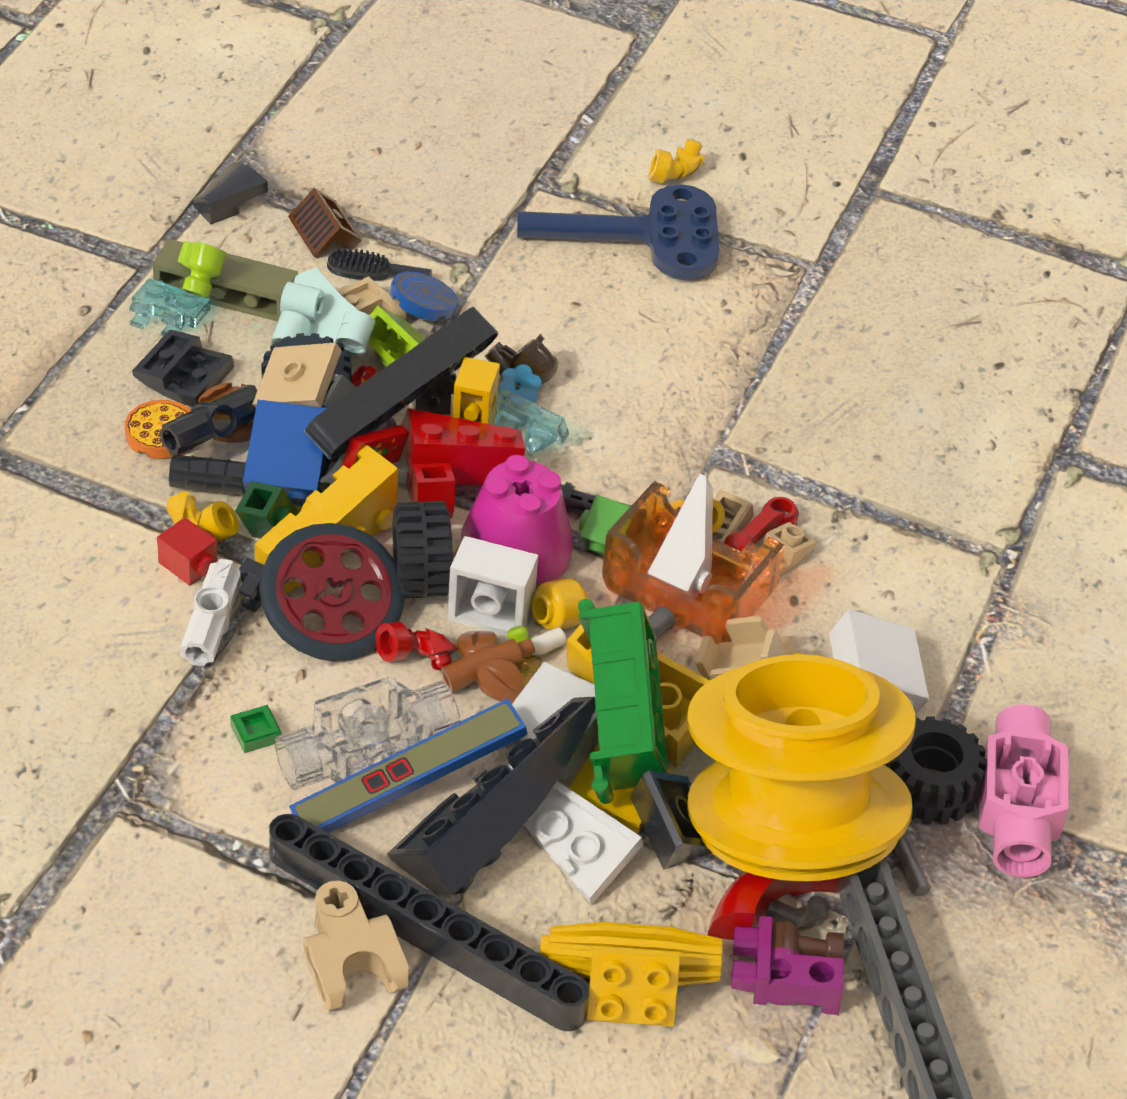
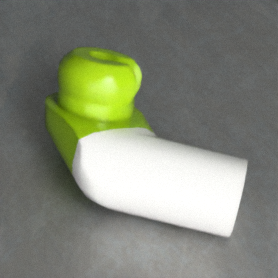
[507,625,567,656]

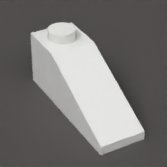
[647,473,713,602]

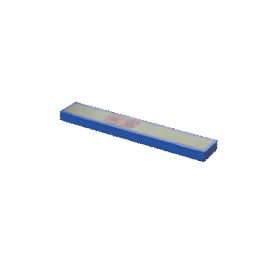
[289,698,528,833]

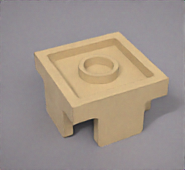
[695,616,795,680]

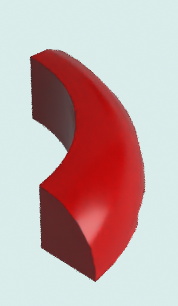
[708,871,839,941]

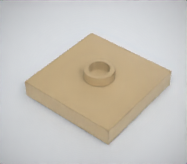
[253,342,342,408]

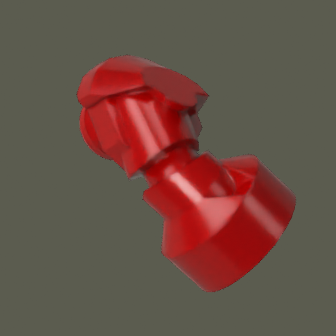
[375,621,457,670]

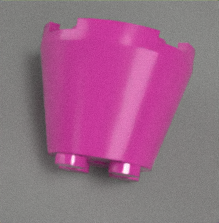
[460,455,573,585]

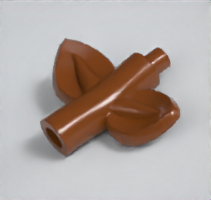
[441,631,535,704]

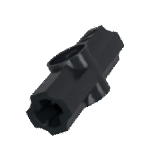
[159,385,258,455]

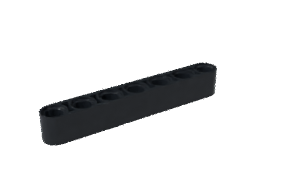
[304,307,499,460]

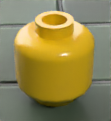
[531,578,589,630]

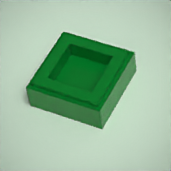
[230,704,282,753]

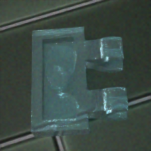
[129,278,211,336]

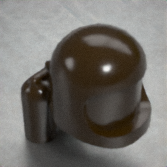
[485,333,559,385]

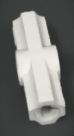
[180,559,242,667]

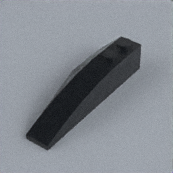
[387,696,596,895]

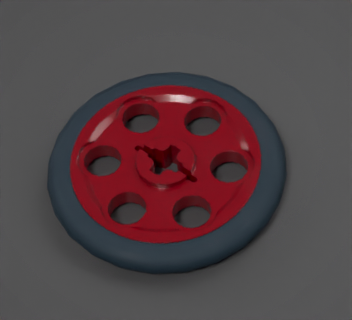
[259,523,405,661]

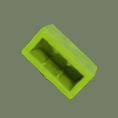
[368,305,425,366]

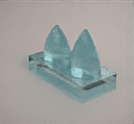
[493,388,569,454]

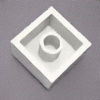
[447,536,538,636]

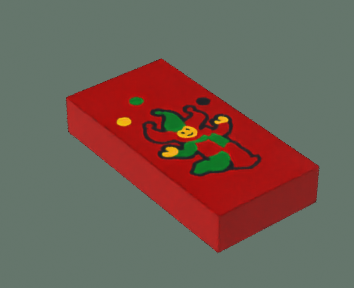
[341,425,410,469]

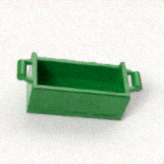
[578,599,669,804]

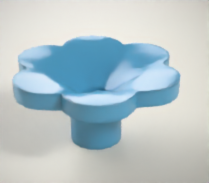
[498,364,541,409]

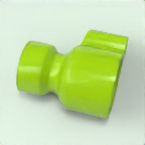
[177,241,227,299]

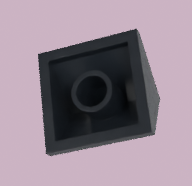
[630,770,712,870]

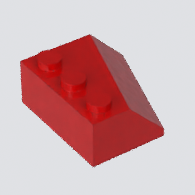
[401,408,525,485]

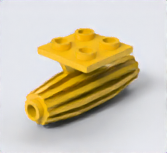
[540,921,722,1027]

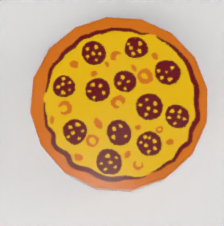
[125,400,191,459]

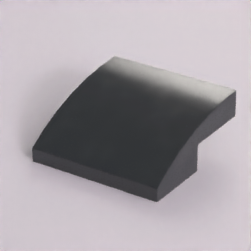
[132,329,234,407]

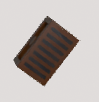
[288,188,362,259]

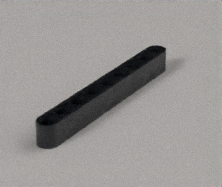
[269,814,589,1031]

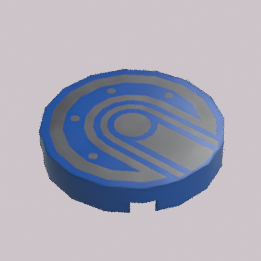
[390,271,458,321]

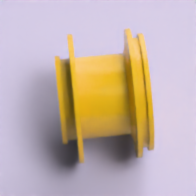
[687,654,916,881]

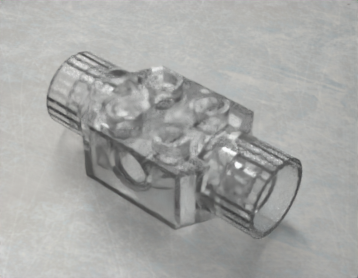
[275,676,461,791]

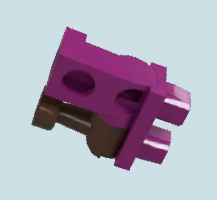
[731,916,844,1016]

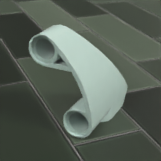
[271,267,375,357]

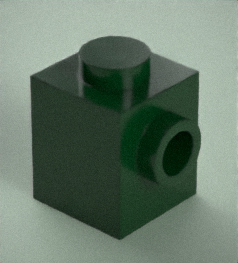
[235,481,299,539]

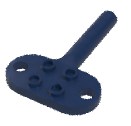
[517,184,719,280]

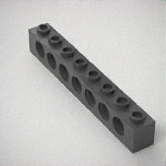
[837,857,973,1099]

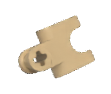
[303,881,409,1011]

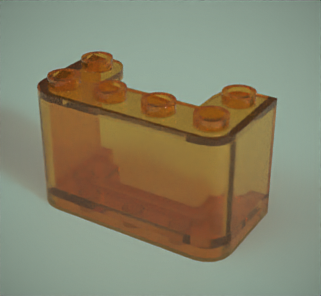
[602,481,785,645]

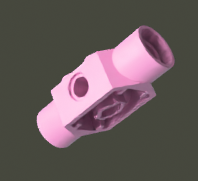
[978,705,1069,878]

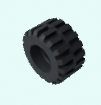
[392,501,453,598]
[884,716,987,825]

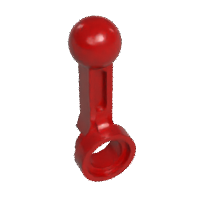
[723,497,799,561]

